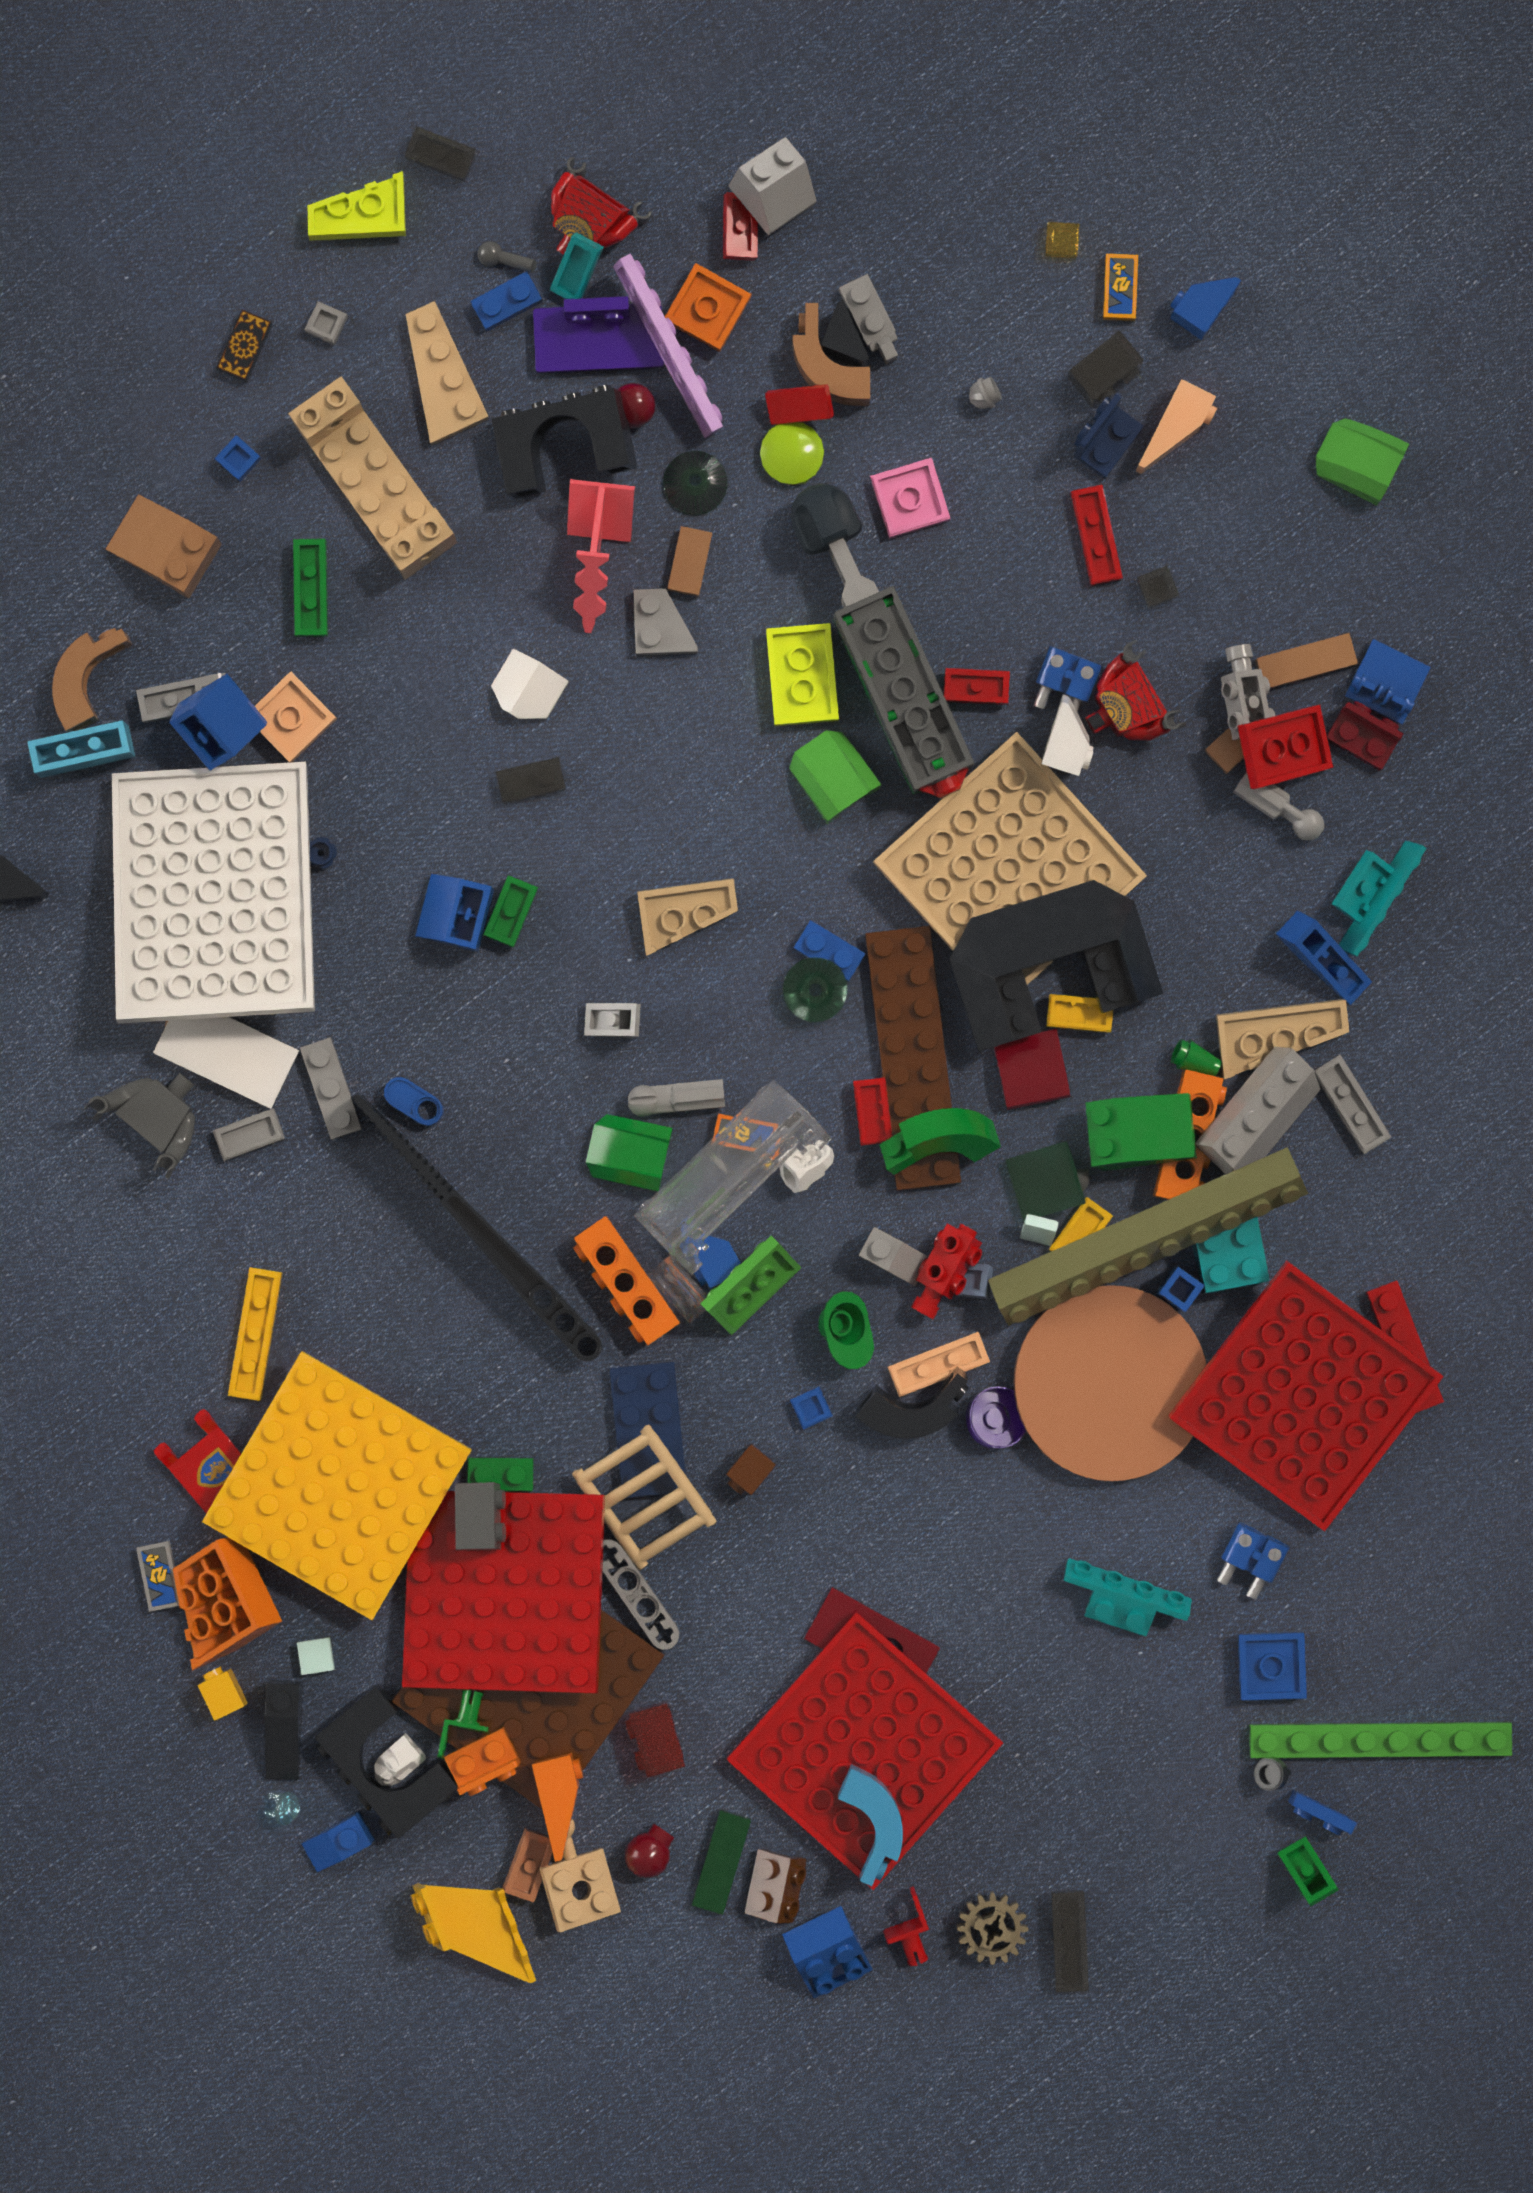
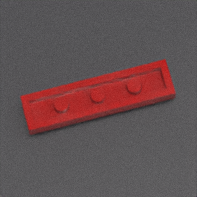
[1365,1280,1444,1413]

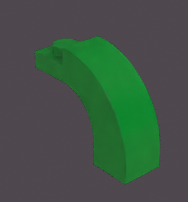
[879,1108,1001,1175]

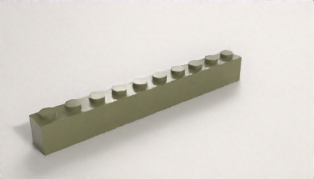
[988,1147,1308,1326]

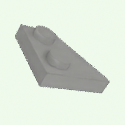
[633,588,698,656]

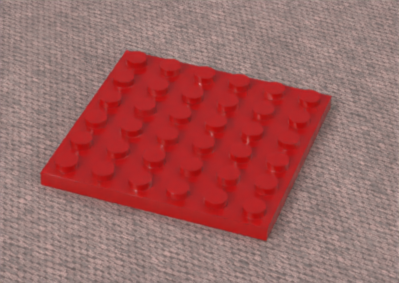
[1168,1260,1444,1532]
[402,1491,605,1693]
[726,1611,1003,1890]

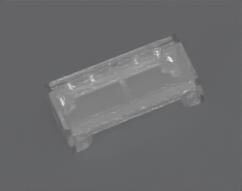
[633,1079,832,1275]

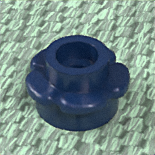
[310,837,337,869]

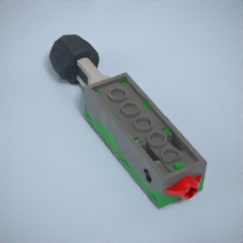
[790,483,974,798]

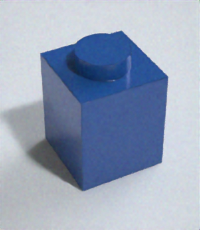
[1156,1266,1205,1312]

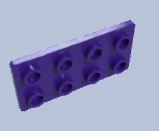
[533,296,664,373]

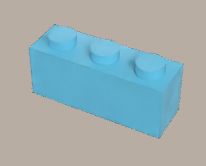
[27,720,135,778]

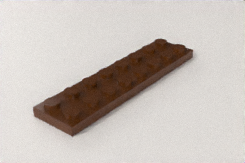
[865,926,961,1191]

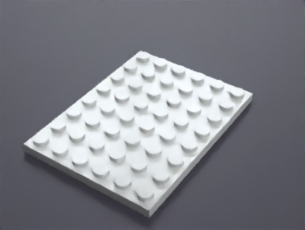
[112,762,315,1024]

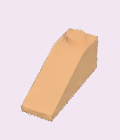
[1136,379,1217,474]

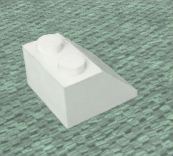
[1042,694,1094,776]

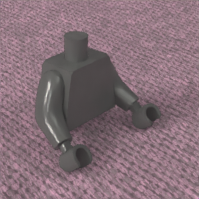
[84,1073,195,1179]

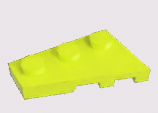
[307,171,406,241]

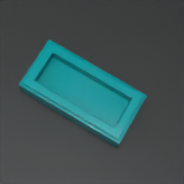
[550,232,604,299]

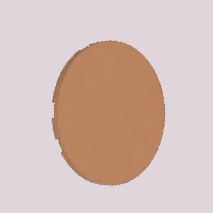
[1013,1285,1206,1481]

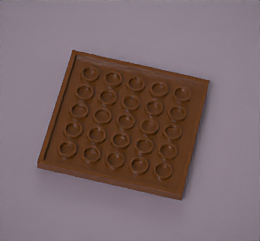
[392,1609,665,1809]

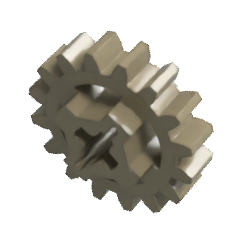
[956,1891,1028,1965]

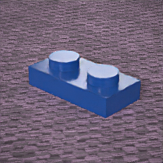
[470,271,543,332]
[793,920,866,982]
[1288,1790,1357,1835]

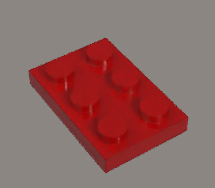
[1237,705,1333,789]

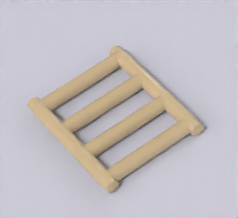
[572,1425,717,1570]

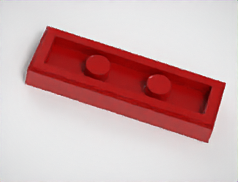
[1070,485,1123,586]

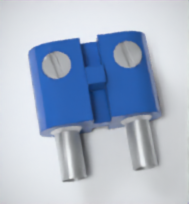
[1033,646,1102,711]
[1217,1522,1290,1600]

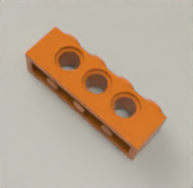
[1153,1069,1227,1200]
[573,1216,680,1345]

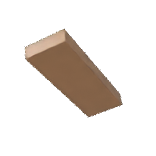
[1255,633,1358,689]

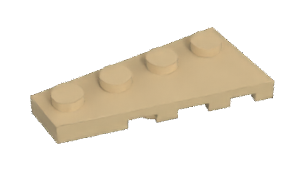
[405,301,489,446]
[1216,999,1349,1080]

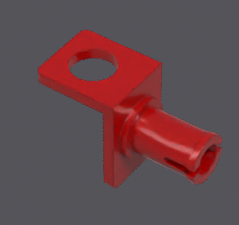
[883,1886,929,1966]

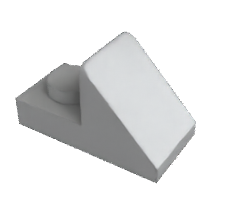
[584,1003,641,1039]

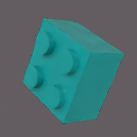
[1192,1217,1270,1293]

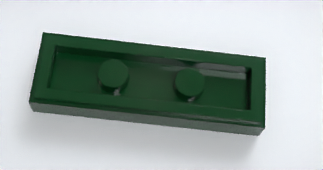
[692,1809,751,1915]

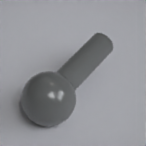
[477,241,536,272]

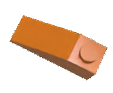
[532,1753,584,1862]

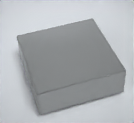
[305,301,348,345]

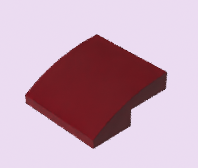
[993,1029,1071,1110]

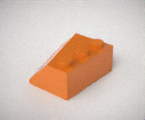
[172,1537,282,1671]

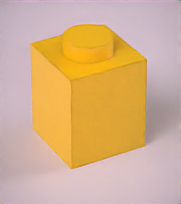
[197,1666,248,1721]

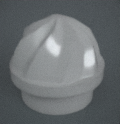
[969,376,1002,409]

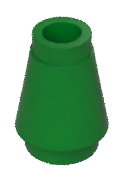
[1171,1039,1221,1076]

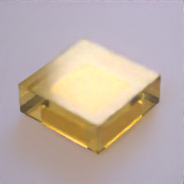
[1045,222,1080,258]

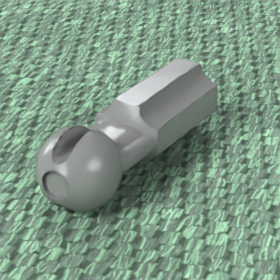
[1233,772,1324,840]
[628,1079,725,1117]

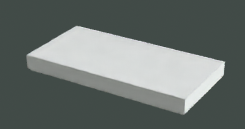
[153,1017,299,1109]

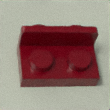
[1327,701,1404,771]

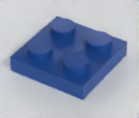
[1238,1632,1307,1701]

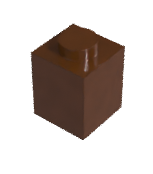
[726,1443,776,1495]

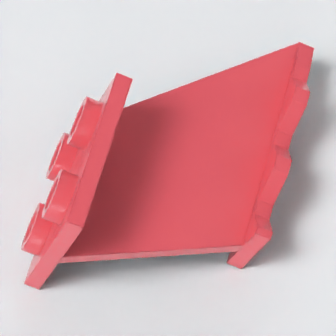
[567,479,635,633]

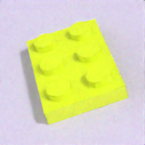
[766,623,839,726]

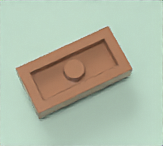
[502,1828,553,1902]

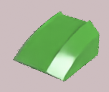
[1315,418,1409,506]
[789,730,881,824]

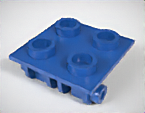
[1345,639,1431,725]

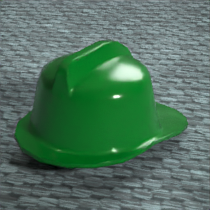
[818,1292,874,1369]

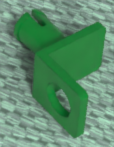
[437,1689,489,1759]

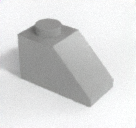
[858,1227,928,1286]

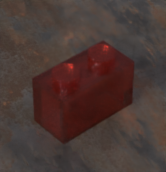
[625,1700,686,1778]

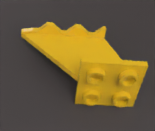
[410,1883,536,1983]

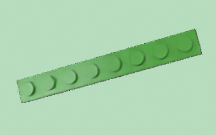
[1249,1722,1512,1758]

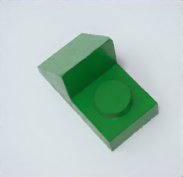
[1278,1836,1339,1907]

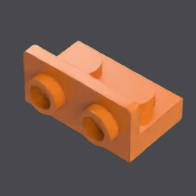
[444,1727,521,1796]

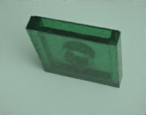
[1005,1141,1086,1221]

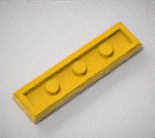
[228,1267,283,1401]

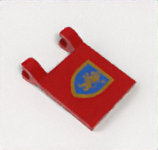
[154,1409,242,1514]

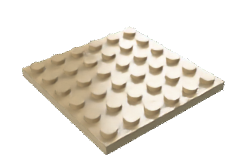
[873,732,1147,985]

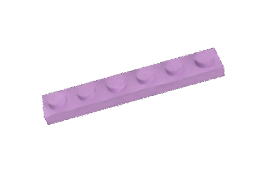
[613,253,723,438]

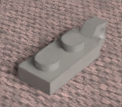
[839,274,898,365]

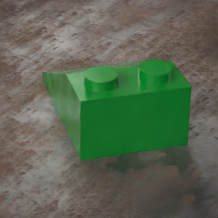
[1085,1093,1197,1171]

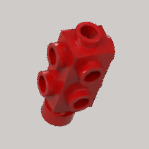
[911,1223,982,1320]

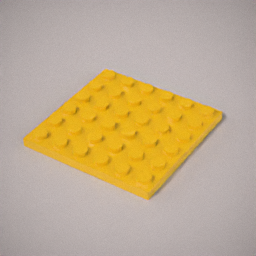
[202,1351,472,1620]

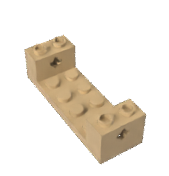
[288,376,458,580]

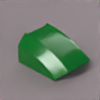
[586,1114,673,1192]

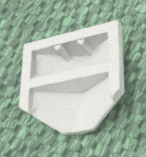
[491,649,569,719]

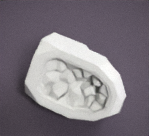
[779,1141,834,1193]
[374,1733,427,1786]

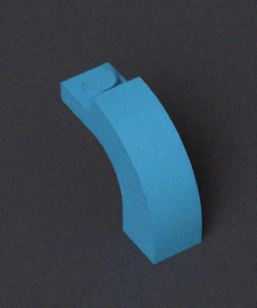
[838,1764,903,1886]

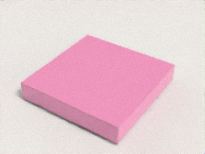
[870,458,951,539]

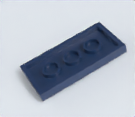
[609,1362,686,1498]

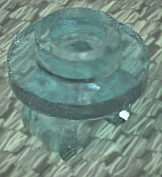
[264,1792,300,1825]

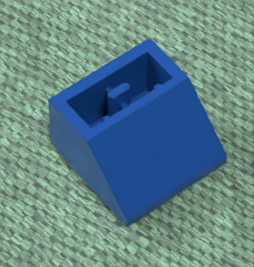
[169,674,267,771]
[415,874,494,952]
[782,1906,873,1998]

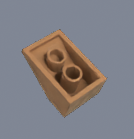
[106,494,222,599]

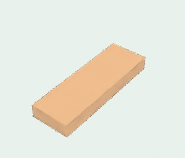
[888,1332,990,1397]

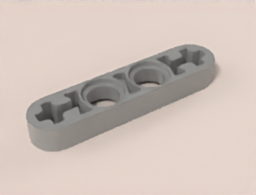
[602,1539,679,1650]

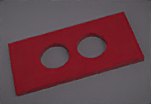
[804,1587,940,1673]

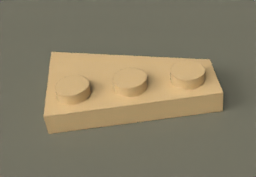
[637,878,738,956]

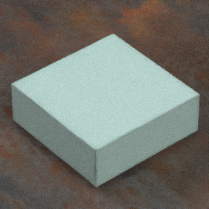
[1020,1214,1058,1246]
[297,1637,335,1675]

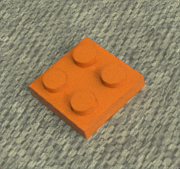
[665,263,752,352]

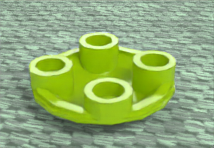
[760,422,824,485]

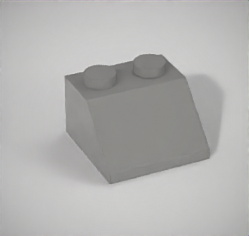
[728,137,817,235]

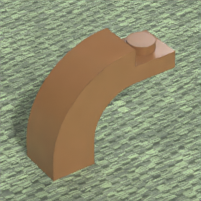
[792,303,870,406]
[52,628,132,732]

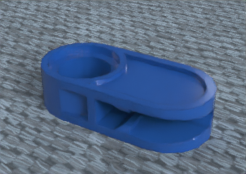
[384,1077,444,1126]

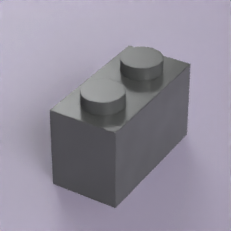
[455,1482,506,1551]

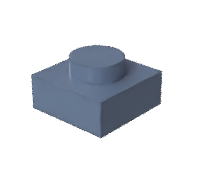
[956,1264,993,1299]

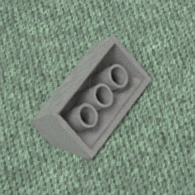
[1195,1046,1321,1174]

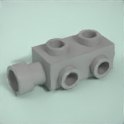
[1221,644,1275,740]

